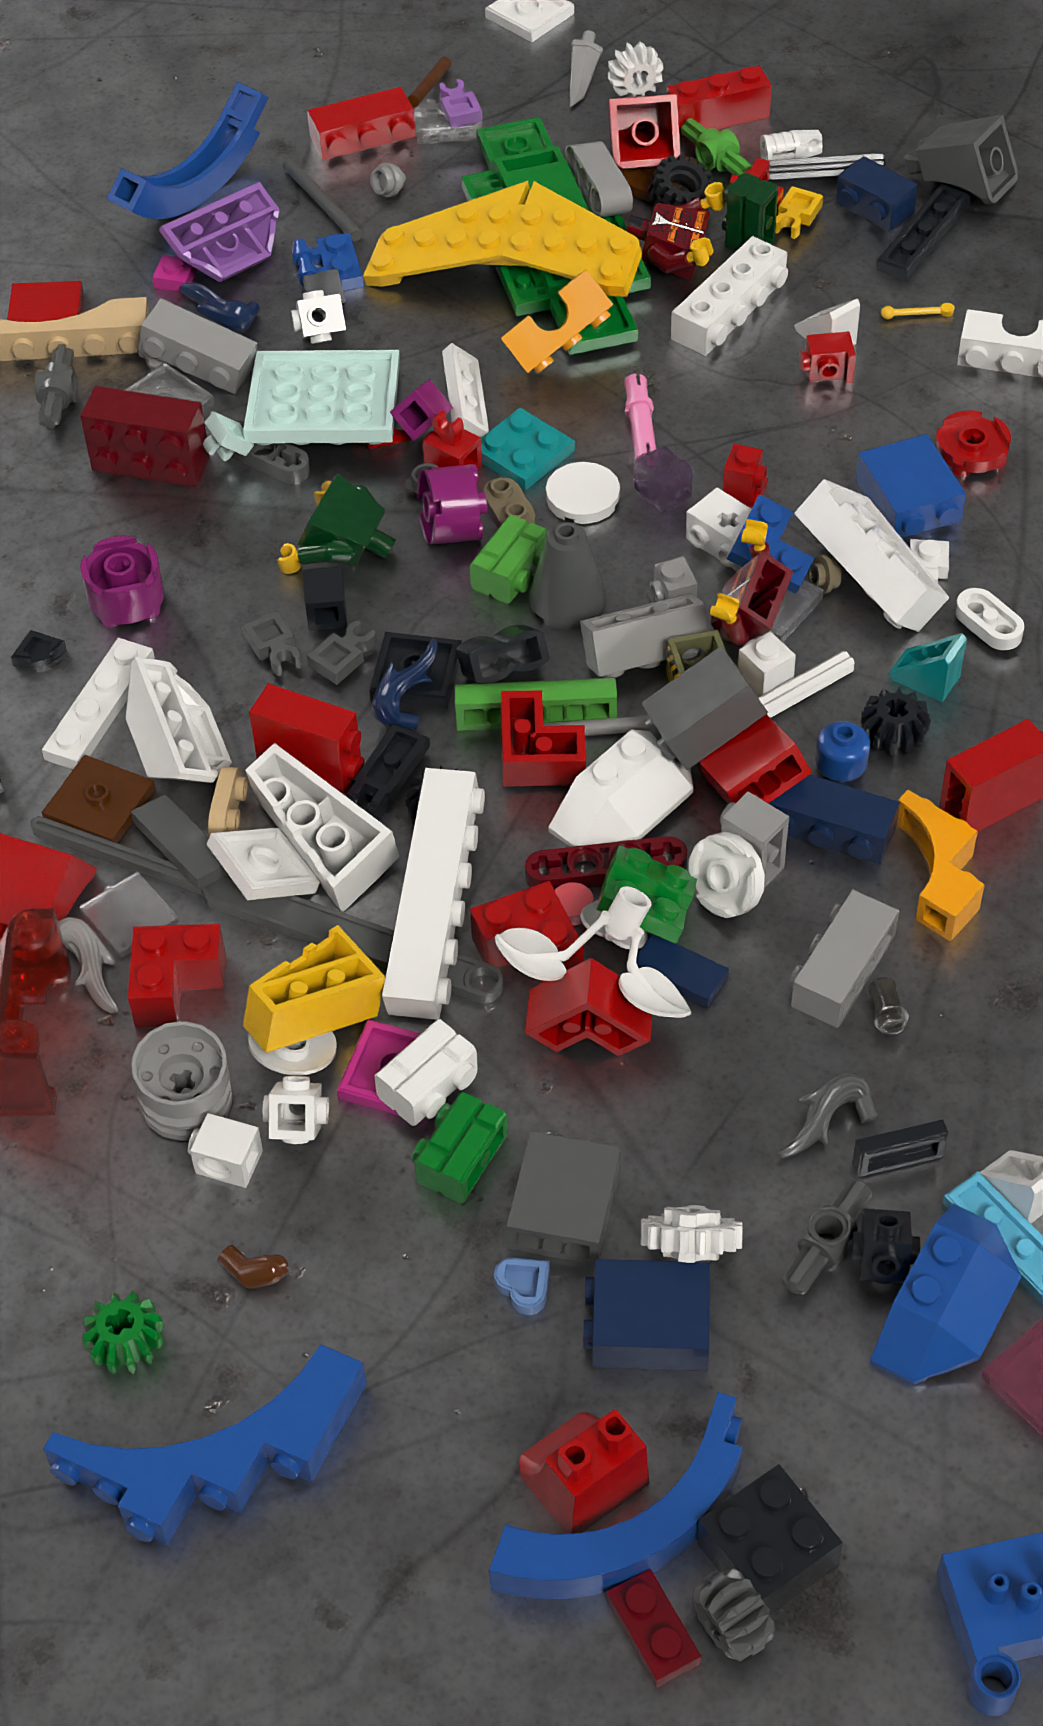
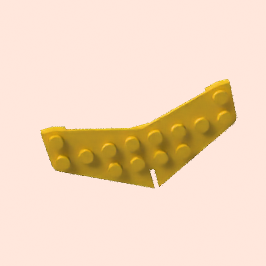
[363,181,642,297]

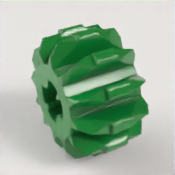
[82,1290,164,1375]

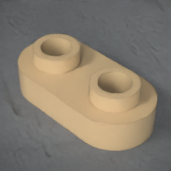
[208,766,248,837]

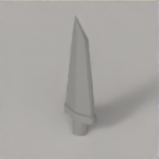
[570,30,603,107]

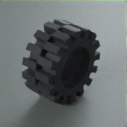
[648,154,714,207]

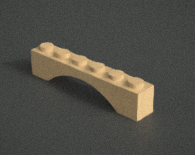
[0,297,149,361]

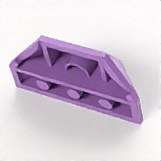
[159,182,280,282]

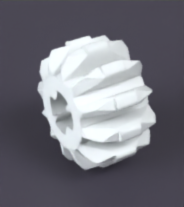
[607,41,663,98]

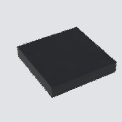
[369,632,462,708]

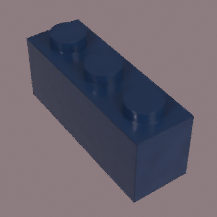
[769,775,900,865]

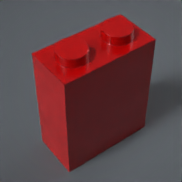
[249,683,364,794]
[696,714,812,804]
[939,719,1043,832]

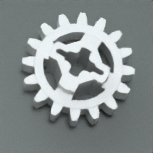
[641,1205,743,1263]

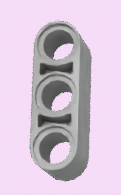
[565,141,633,217]

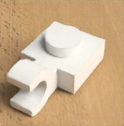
[909,539,949,583]

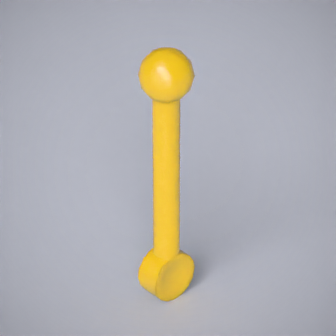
[881,303,955,320]

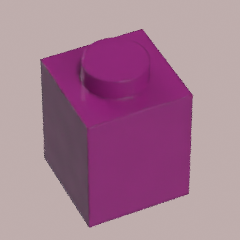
[390,379,453,441]

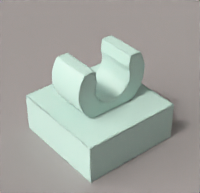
[203,412,254,461]

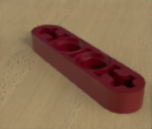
[525,836,688,890]

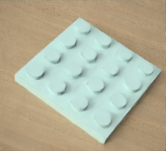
[243,350,400,445]

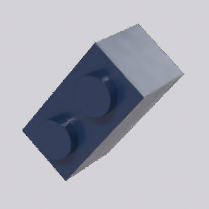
[836,156,918,232]

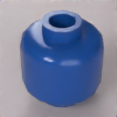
[815,721,871,782]

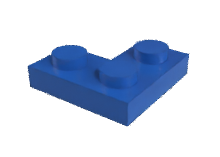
[727,494,814,594]

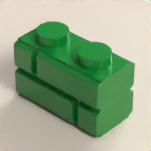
[412,1092,508,1204]

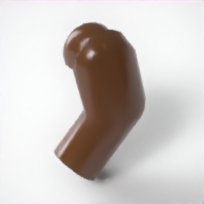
[217,1245,289,1289]

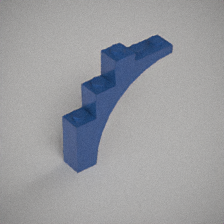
[43,1344,367,1545]

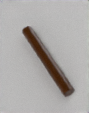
[407,56,452,108]

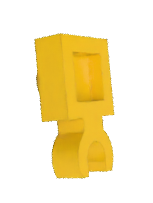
[775,186,823,239]

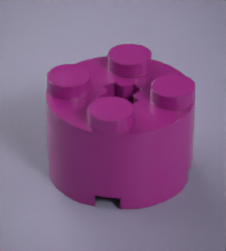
[417,464,487,545]
[80,536,164,627]

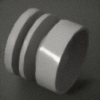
[131,1021,233,1141]

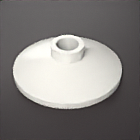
[248,1031,337,1075]

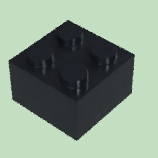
[697,1464,843,1615]

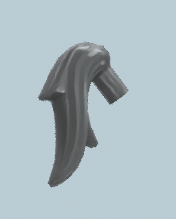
[776,1072,878,1158]

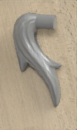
[37,917,118,1014]

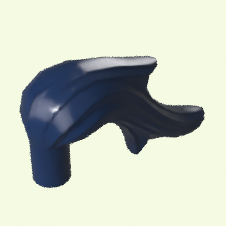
[179,282,260,333]
[372,638,438,730]

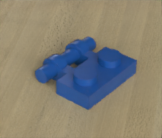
[292,233,364,291]

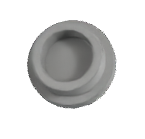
[371,162,406,197]

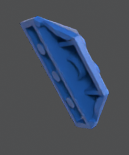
[870,1204,1021,1385]

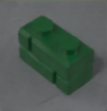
[722,173,778,251]

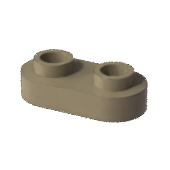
[483,477,536,528]

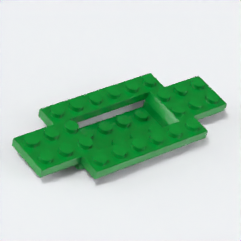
[461,117,651,355]

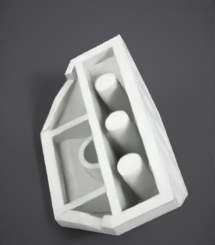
[126,657,232,783]
[548,729,693,847]

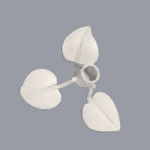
[494,886,691,1018]

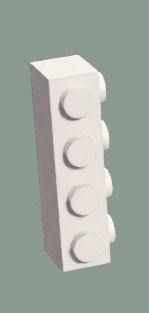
[671,236,788,356]

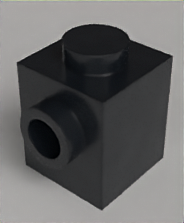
[303,566,348,631]

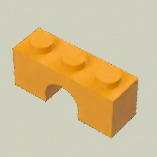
[500,269,613,374]

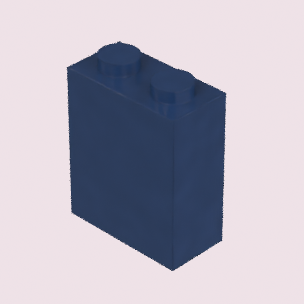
[583,1259,710,1371]

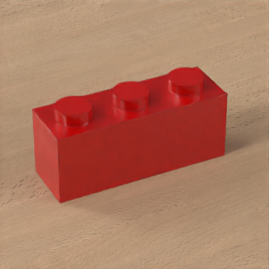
[667,65,772,138]
[307,87,416,160]

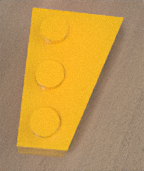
[243,925,385,1053]

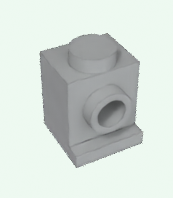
[646,556,698,604]

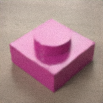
[152,255,197,292]

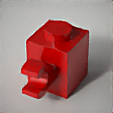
[422,410,482,469]

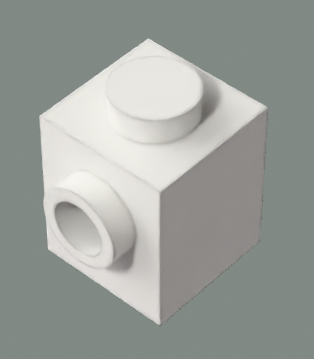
[738,631,796,697]

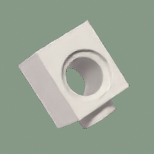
[188,1113,263,1188]

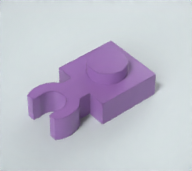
[439,79,482,128]

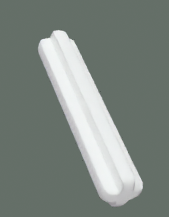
[758,651,855,718]

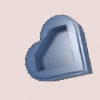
[494,1258,550,1315]

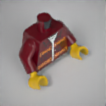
[626,182,726,281]
[710,519,794,645]

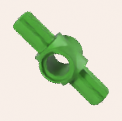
[681,118,752,176]

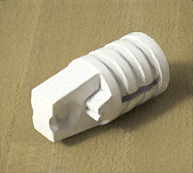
[760,130,822,160]

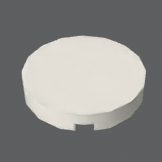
[545,462,620,524]
[688,832,765,918]

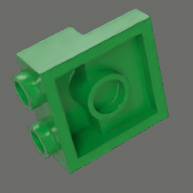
[596,845,697,944]

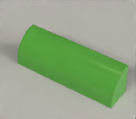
[455,678,617,731]

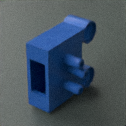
[936,1532,1043,1716]

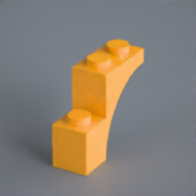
[896,790,985,942]

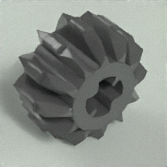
[692,1567,775,1662]

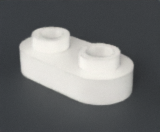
[955,588,1024,650]

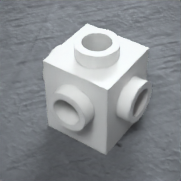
[291,290,346,344]
[263,1076,329,1144]

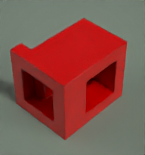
[799,331,856,384]
[723,443,768,508]

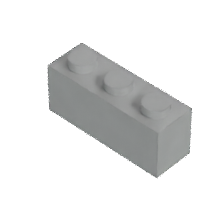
[138,298,258,394]
[580,593,708,678]
[788,890,899,1028]

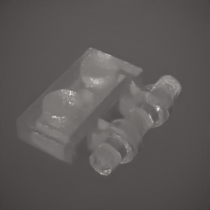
[413,99,483,144]

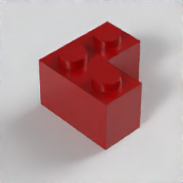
[501,690,586,787]
[470,881,584,983]
[127,924,226,1028]
[525,958,652,1056]

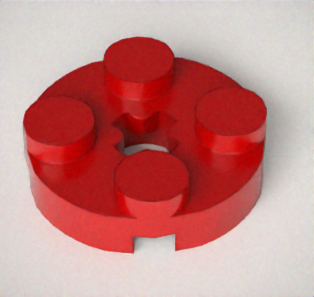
[935,410,1011,476]

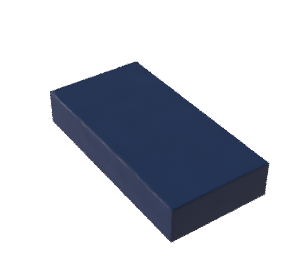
[636,934,729,1008]

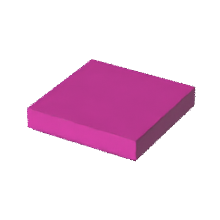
[337,1019,422,1122]

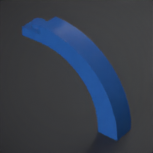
[106,82,269,219]
[489,1392,743,1599]

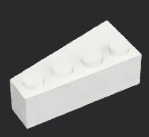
[245,743,400,912]

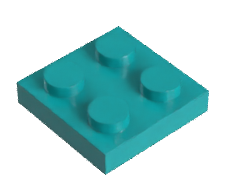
[481,407,575,491]

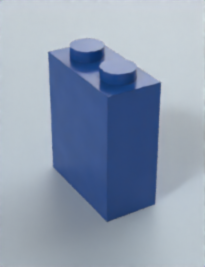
[856,434,966,538]

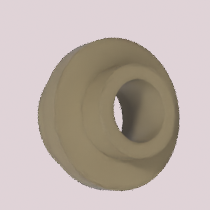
[808,555,842,594]

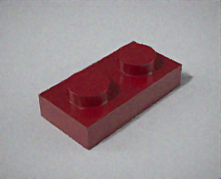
[606,1569,702,1688]

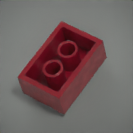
[80,386,210,487]

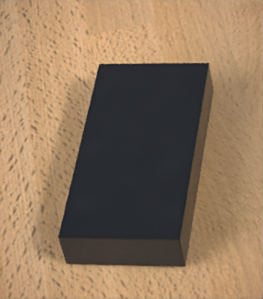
[852,1119,949,1177]

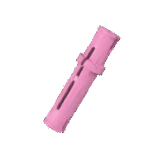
[624,374,659,470]

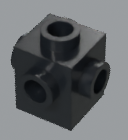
[851,1208,920,1284]

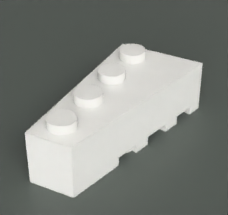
[794,479,949,632]

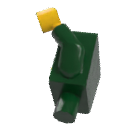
[277,474,396,574]

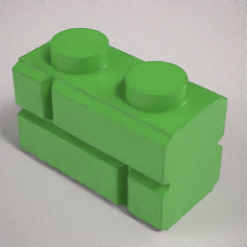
[470,514,548,604]

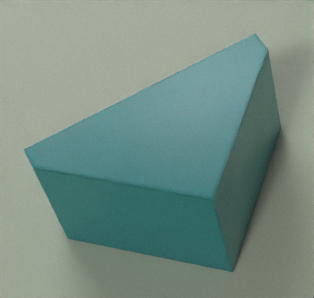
[888,633,967,702]

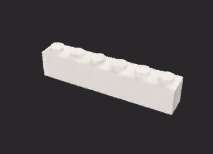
[382,768,485,1020]

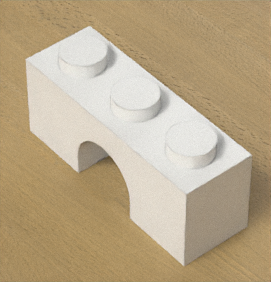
[957,309,1043,378]

